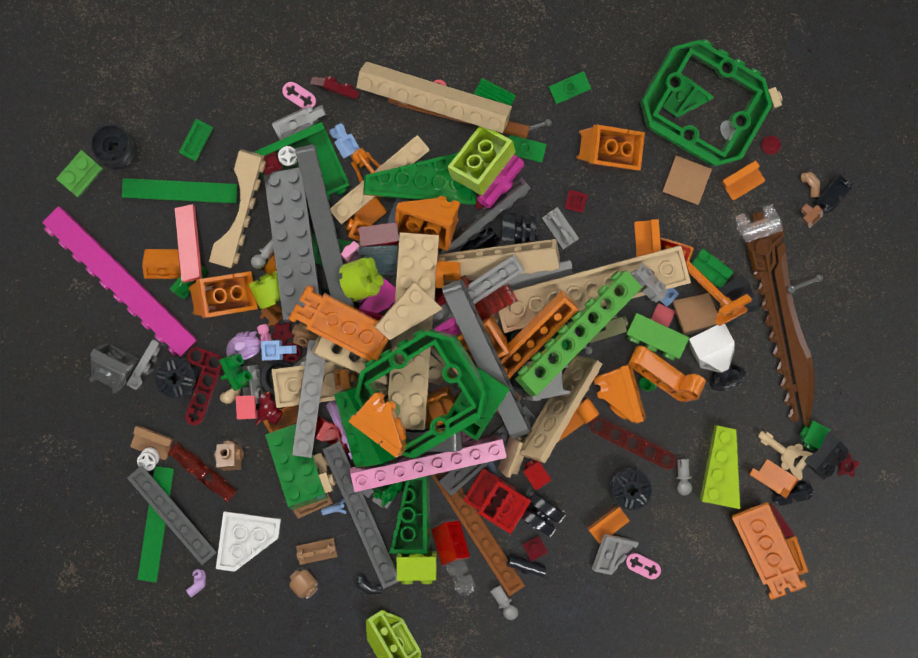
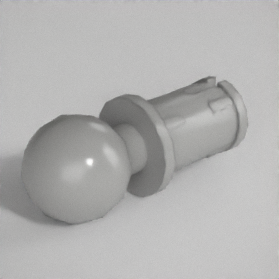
[251,239,274,270]
[676,459,692,496]
[490,585,518,620]

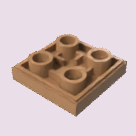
[662,156,712,205]
[672,293,718,335]

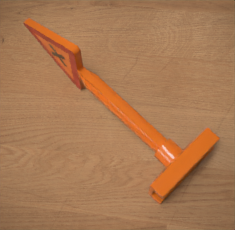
[660,238,752,327]

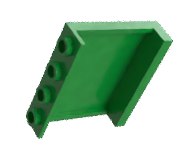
[253,122,351,209]

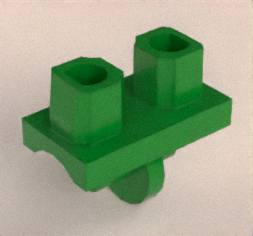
[219,353,253,391]

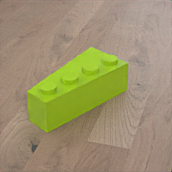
[700,425,740,509]

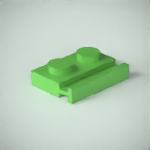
[56,150,103,197]

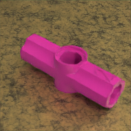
[477,155,524,208]

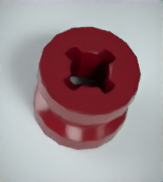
[283,343,302,362]

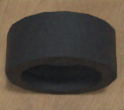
[261,360,294,395]

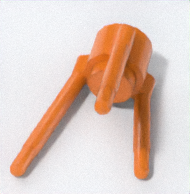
[350,148,381,183]

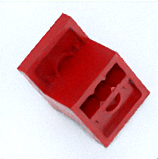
[463,468,531,534]

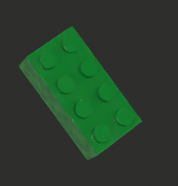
[265,424,328,510]

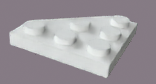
[216,511,281,571]

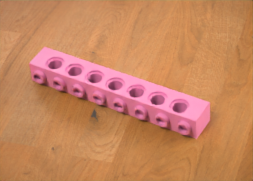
[350,434,506,492]

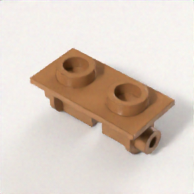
[296,538,337,565]

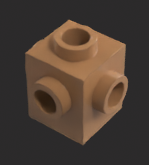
[292,321,318,348]
[214,441,244,471]

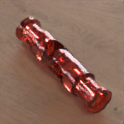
[167,442,237,503]

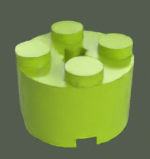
[339,257,384,301]
[248,270,281,309]

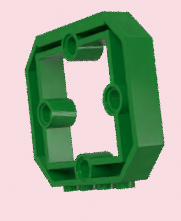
[640,39,772,166]
[355,329,490,459]

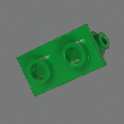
[373,481,406,507]

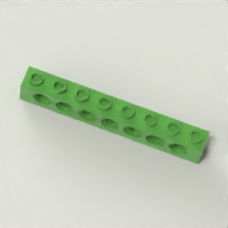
[515,270,642,396]

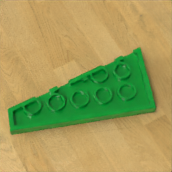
[363,152,476,205]

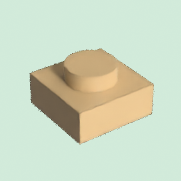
[768,87,783,110]

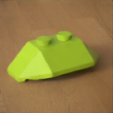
[366,610,421,658]

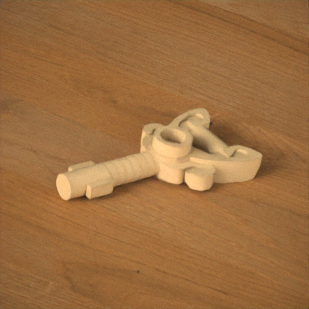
[757,431,813,481]

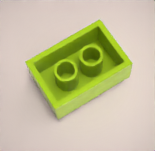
[448,126,516,196]
[397,551,437,584]

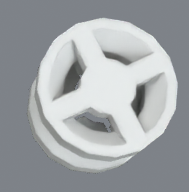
[278,146,298,167]
[137,447,160,471]

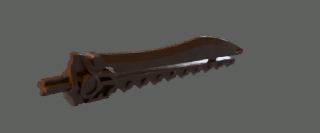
[745,212,814,426]

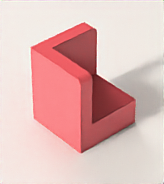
[236,395,260,419]

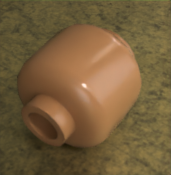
[289,570,318,599]

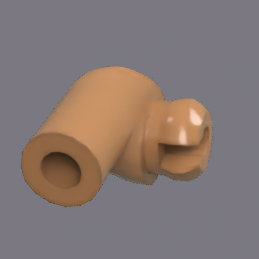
[801,171,820,198]

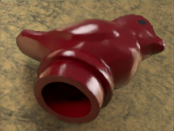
[254,391,283,426]

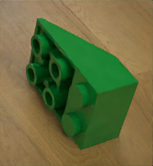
[447,367,510,441]

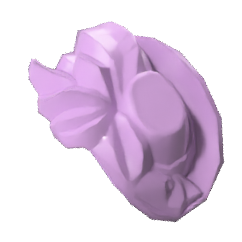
[226,331,261,360]

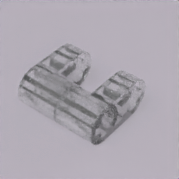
[735,205,783,243]

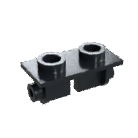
[815,173,853,214]
[460,227,500,251]
[771,481,813,506]

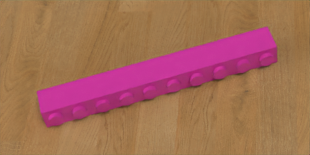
[42,206,198,357]

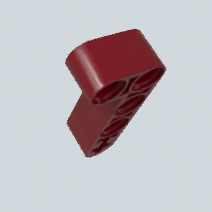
[185,347,223,425]

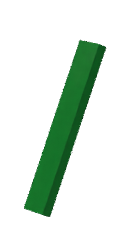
[122,178,238,204]
[137,466,175,582]

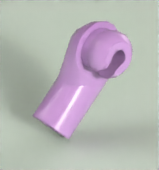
[186,569,206,597]

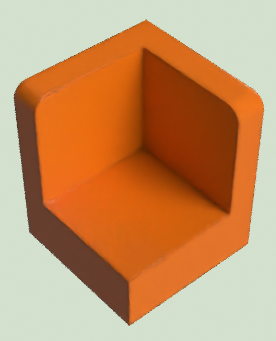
[436,261,461,288]

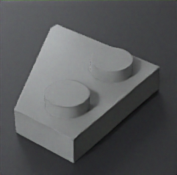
[592,534,639,575]

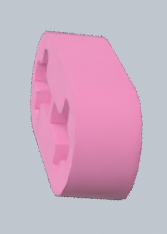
[283,82,316,109]
[626,553,661,579]

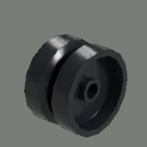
[521,491,566,537]

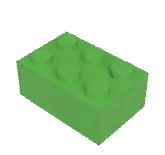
[624,313,689,361]

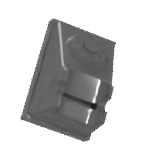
[90,342,141,393]

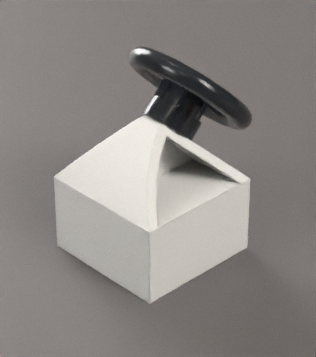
[689,324,746,391]

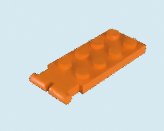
[288,285,388,361]
[732,502,807,600]

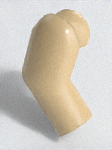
[220,386,241,404]

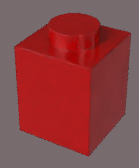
[523,460,551,490]

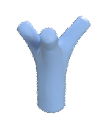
[321,498,347,515]

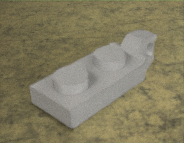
[272,105,325,140]
[127,339,161,390]

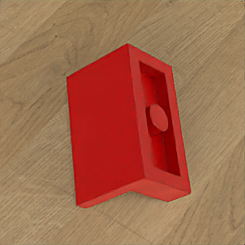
[431,521,470,566]

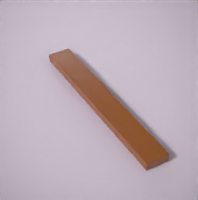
[431,471,525,596]

